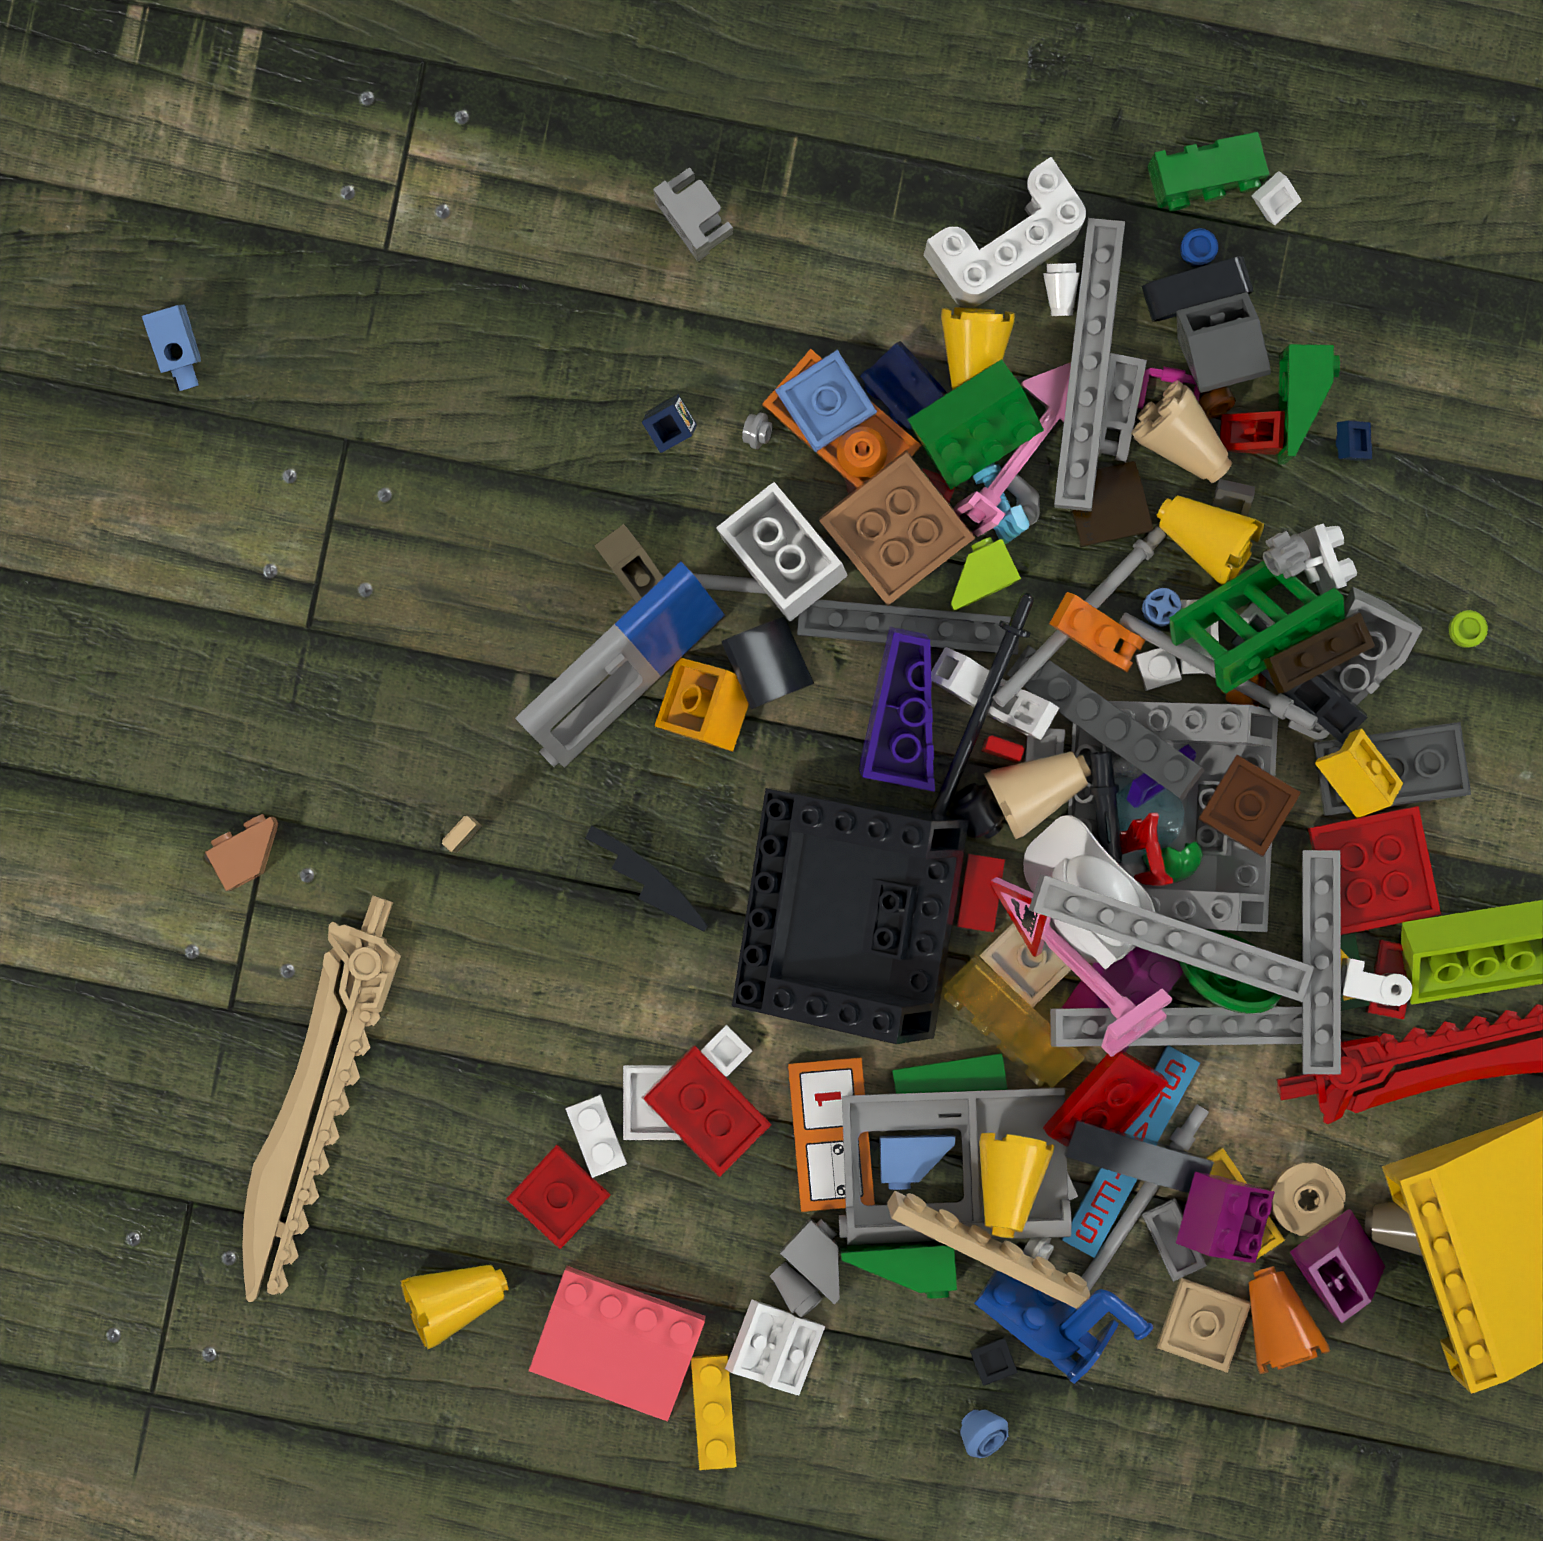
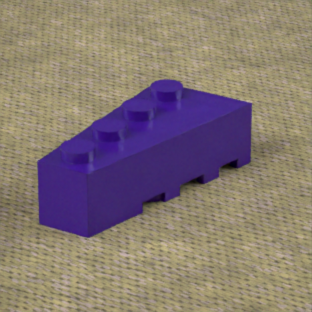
[858,627,935,792]

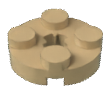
[1270,1162,1346,1237]

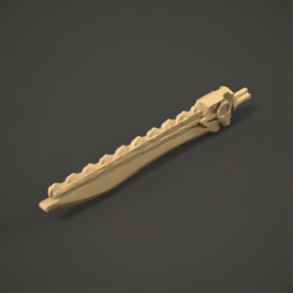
[242,895,401,1302]

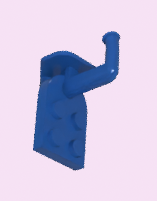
[974,1270,1153,1384]

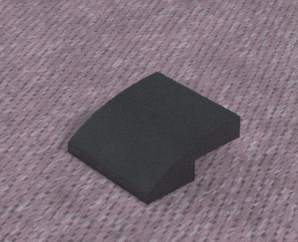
[721,617,814,709]

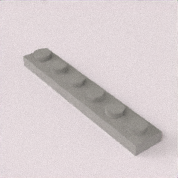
[1302,850,1341,1074]

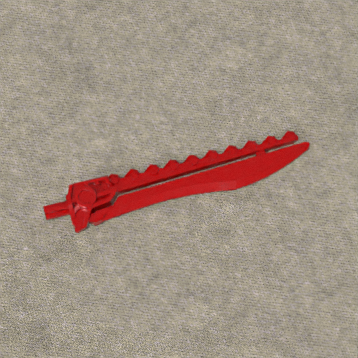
[1276,1004,1543,1124]

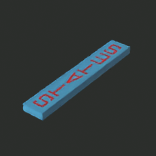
[1061,1045,1200,1258]

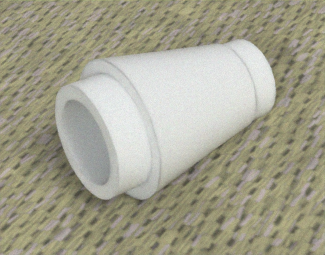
[1043,263,1080,316]

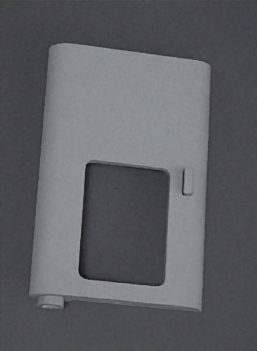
[839,1088,1072,1245]

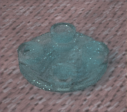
[1116,783,1184,852]

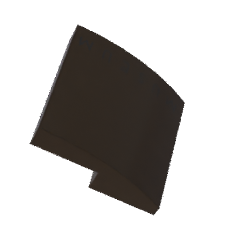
[1070,461,1153,548]

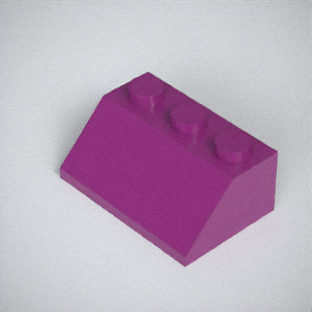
[1060,947,1183,1052]

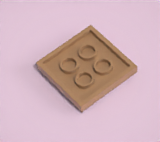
[819,450,975,606]

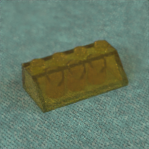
[943,953,1086,1088]

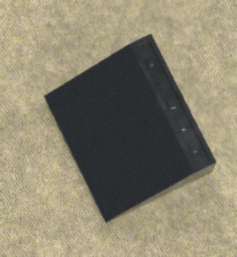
[732,788,969,1044]

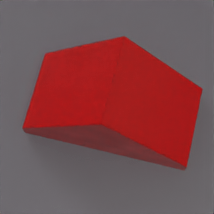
[1220,411,1285,455]

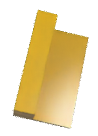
[1315,728,1403,818]

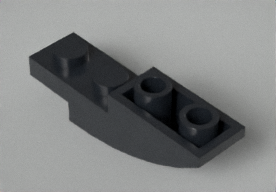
[1232,614,1368,744]

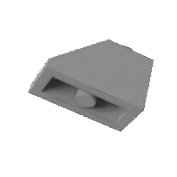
[780,1218,840,1304]

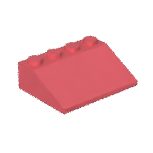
[529,1266,706,1422]

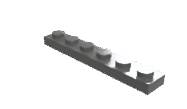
[797,600,1019,655]
[1007,645,1205,800]

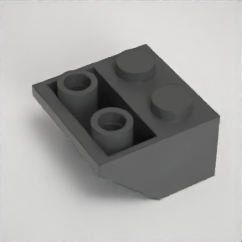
[1176,292,1271,393]

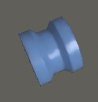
[1142,588,1182,627]

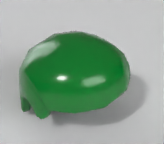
[1141,841,1203,883]

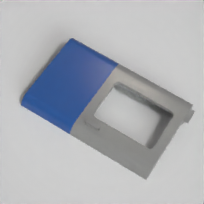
[515,562,725,768]

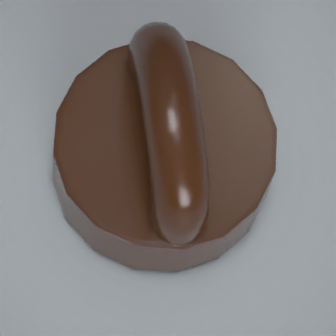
[1198,386,1236,419]

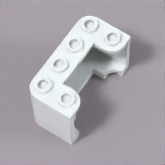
[924,157,1086,308]

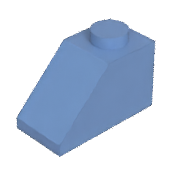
[879,1134,955,1190]

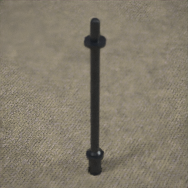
[931,593,1034,815]

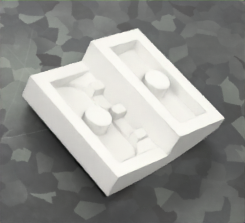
[725,1300,825,1396]

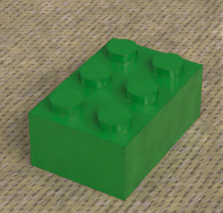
[907,359,1044,490]

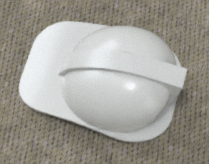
[1023,815,1155,970]

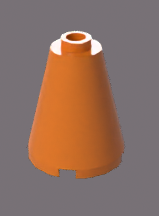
[1248,1266,1330,1374]

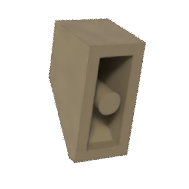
[595,524,664,603]

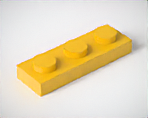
[691,1354,737,1470]

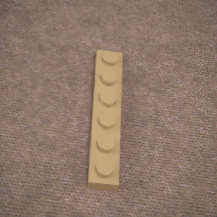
[887,1191,1091,1309]

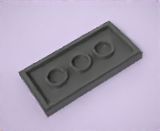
[1313,722,1471,816]

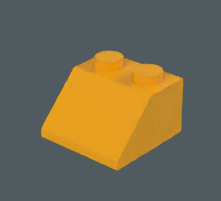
[654,658,749,752]

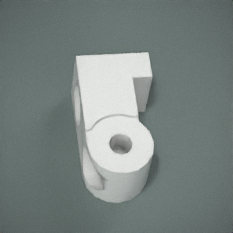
[1341,958,1412,1006]

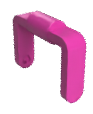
[1137,366,1200,409]

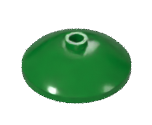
[1179,929,1282,1014]

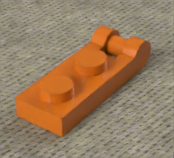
[1049,592,1146,673]

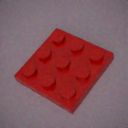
[1308,806,1441,935]

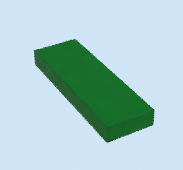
[892,1053,1008,1094]

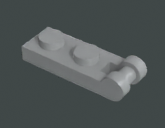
[1098,353,1147,462]

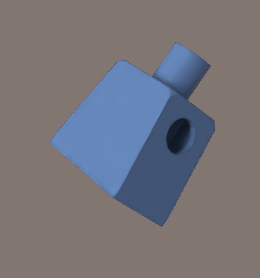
[142,305,201,392]

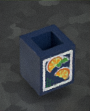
[642,394,697,453]

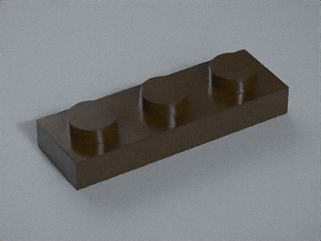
[1263,612,1375,694]

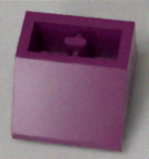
[1176,1172,1275,1263]
[1290,1209,1385,1323]

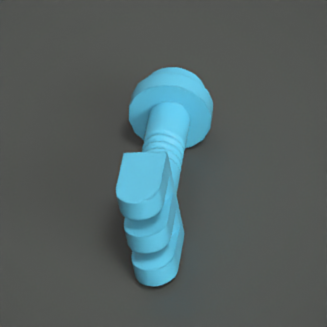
[973,462,1029,544]

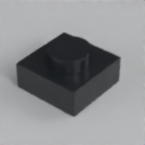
[969,1336,1018,1386]

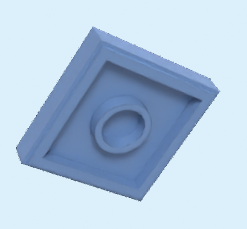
[775,350,877,453]

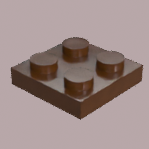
[1198,755,1301,857]

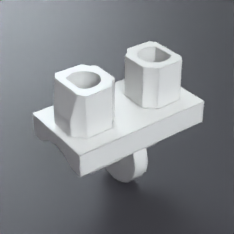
[1298,523,1357,595]

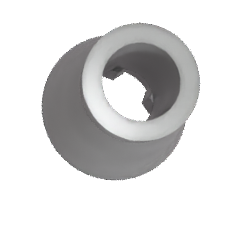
[769,1262,823,1318]

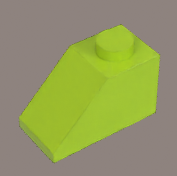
[949,537,1021,612]

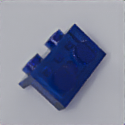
[860,341,948,430]

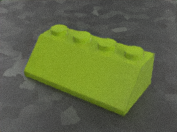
[1401,900,1543,1005]

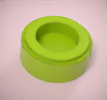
[1449,610,1488,648]

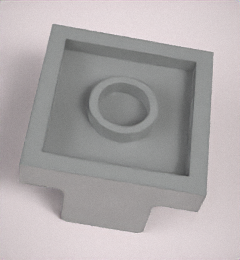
[653,168,733,262]

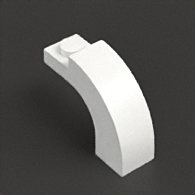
[931,647,1059,740]

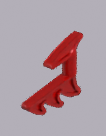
[1120,812,1173,886]

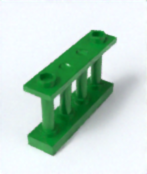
[1169,561,1345,694]

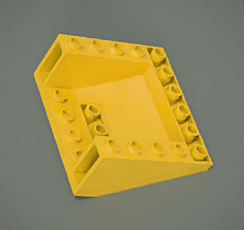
[1382,1111,1543,1394]

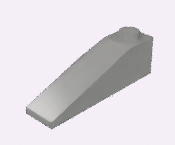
[1288,587,1423,742]

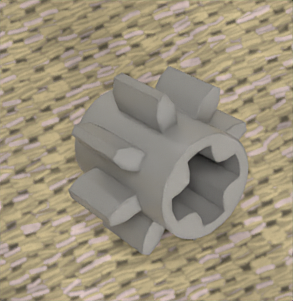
[1263,531,1310,579]

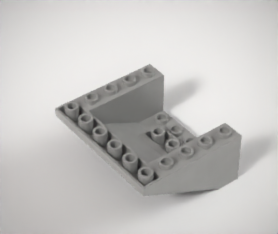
[1068,701,1278,932]

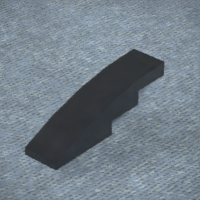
[585,826,708,932]
[1064,1119,1214,1193]

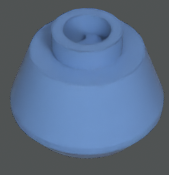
[960,1410,1008,1458]

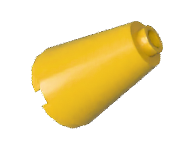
[941,307,1015,390]
[1157,495,1264,585]
[979,1133,1054,1238]
[401,1264,508,1349]

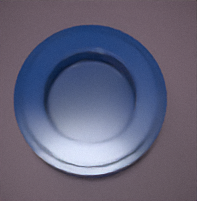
[1180,228,1218,267]

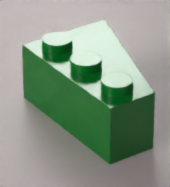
[1147,132,1269,211]

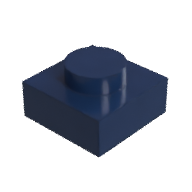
[1336,420,1372,461]

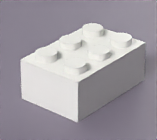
[716,482,848,621]

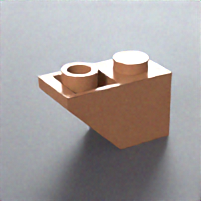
[205,814,279,891]

